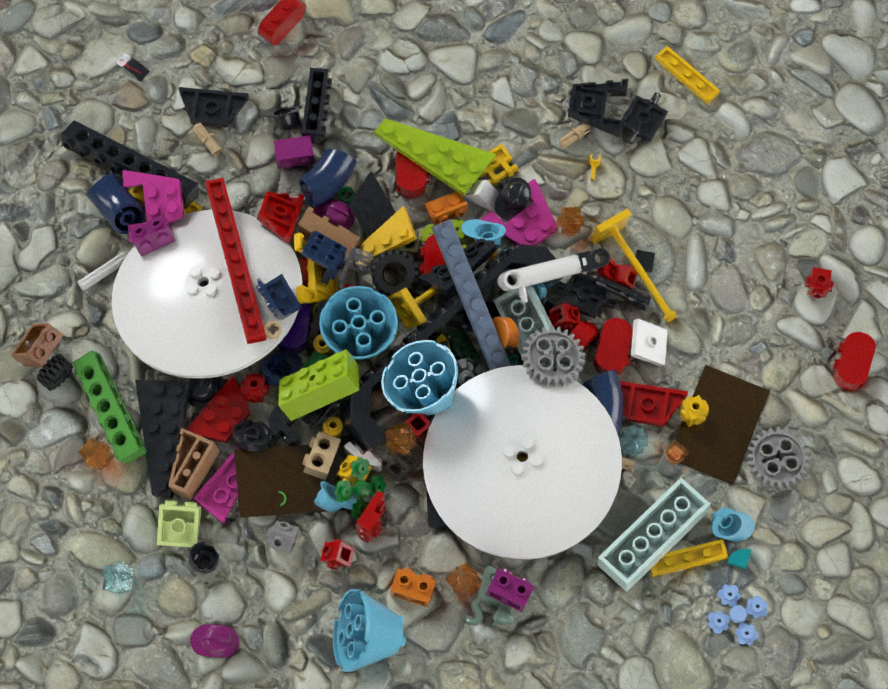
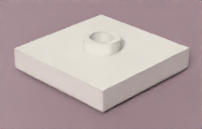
[631,319,667,367]

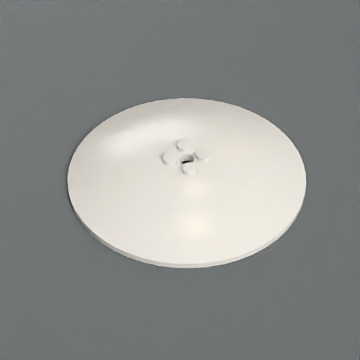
[112,210,303,379]
[423,365,622,560]

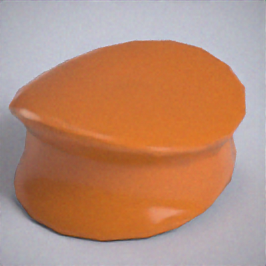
[492,316,520,348]

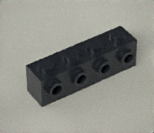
[301,67,332,144]

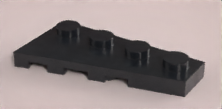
[418,238,497,296]

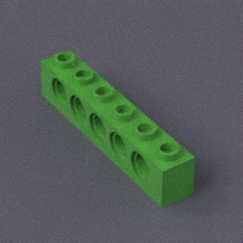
[73,350,147,464]

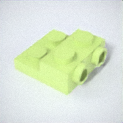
[157,500,201,547]

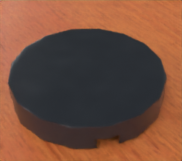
[232,420,272,452]

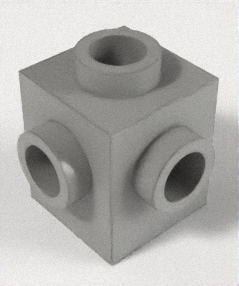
[266,521,299,554]

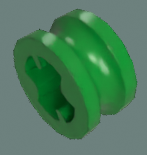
[338,187,355,205]

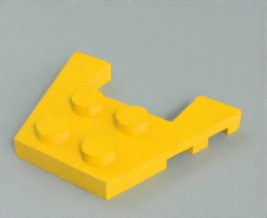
[294,232,338,304]

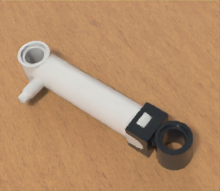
[498,248,610,303]

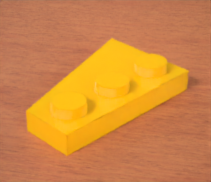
[360,206,417,264]

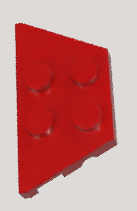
[257,192,305,243]
[185,376,251,443]
[620,381,688,427]

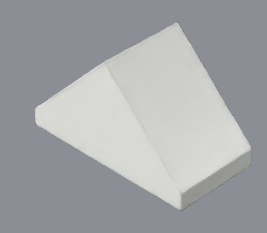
[461,180,499,212]

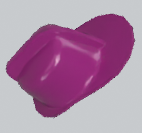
[313,199,355,230]
[190,624,239,658]

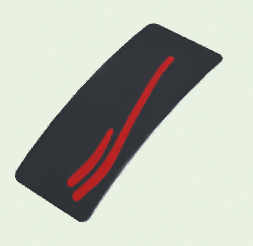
[116,53,150,81]

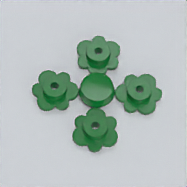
[334,457,386,520]

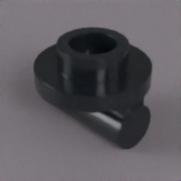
[541,296,556,317]

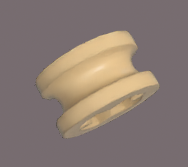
[264,320,282,340]

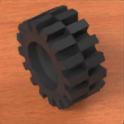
[36,354,73,391]

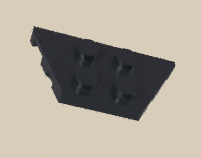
[179,87,249,128]
[349,171,396,238]

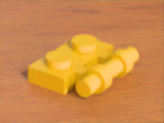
[480,144,519,186]

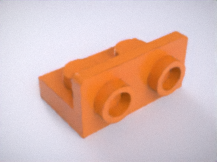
[425,191,468,225]

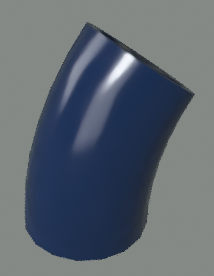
[299,149,357,209]
[86,172,145,234]
[582,370,624,435]

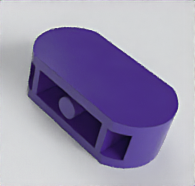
[278,303,312,354]

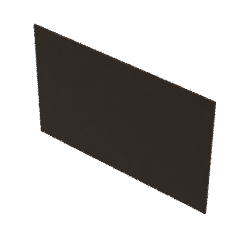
[668,365,770,485]
[234,442,350,518]

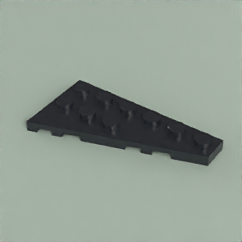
[135,380,191,498]

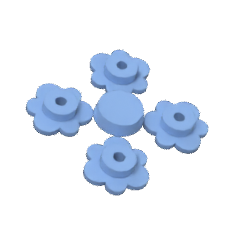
[708,584,768,645]

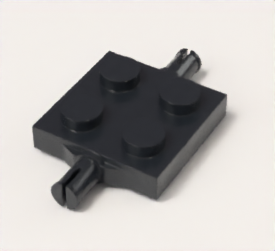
[621,92,668,145]
[553,273,616,319]

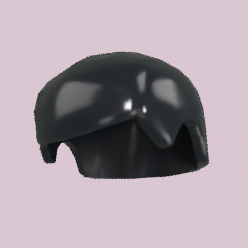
[189,541,219,574]

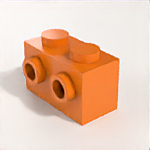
[390,568,436,608]

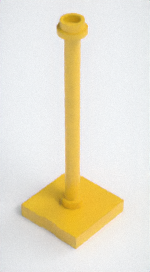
[590,208,677,323]
[388,252,497,330]

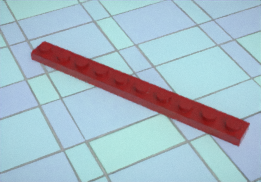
[205,177,266,344]

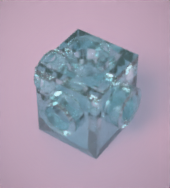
[619,426,648,456]
[102,561,134,594]

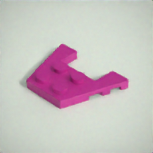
[122,170,184,243]
[480,179,558,246]

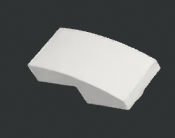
[344,441,382,472]

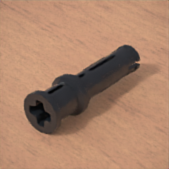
[594,274,651,311]

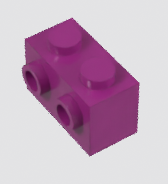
[274,135,314,169]
[130,214,176,256]
[486,568,535,613]

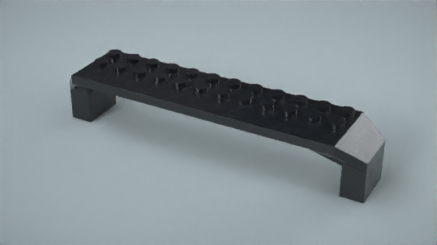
[339,244,563,451]

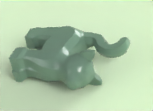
[465,565,520,627]

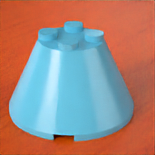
[319,286,398,360]
[382,340,458,415]
[333,589,406,672]

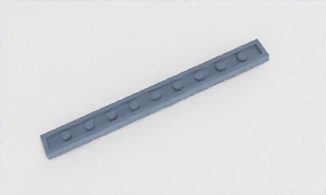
[431,219,511,370]

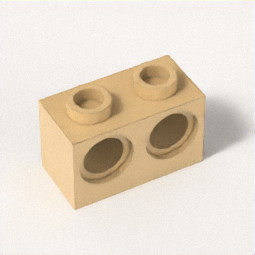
[302,431,341,480]

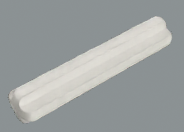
[78,252,127,290]

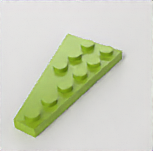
[374,118,496,197]

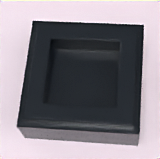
[633,250,655,272]

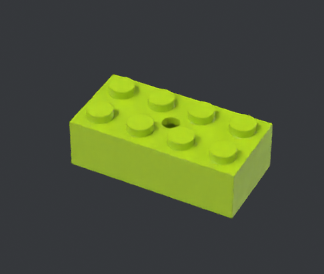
[279,349,359,421]

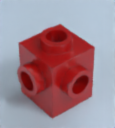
[805,267,833,299]
[549,303,580,332]
[240,373,269,403]
[320,539,355,570]

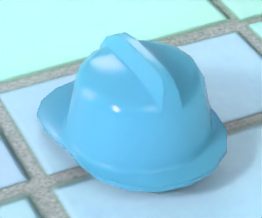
[461,219,506,248]
[314,481,356,513]
[711,508,755,542]

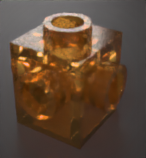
[557,207,584,236]
[385,423,416,455]
[78,438,115,471]
[445,563,482,598]

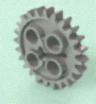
[521,326,585,387]
[746,427,811,490]

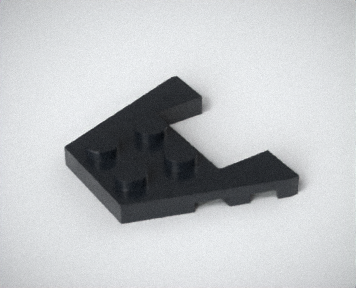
[568,79,629,137]

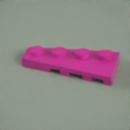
[193,447,241,524]

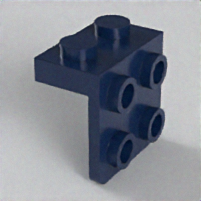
[301,231,348,285]
[256,274,302,320]

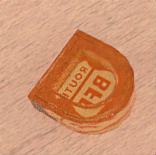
[665,439,689,463]

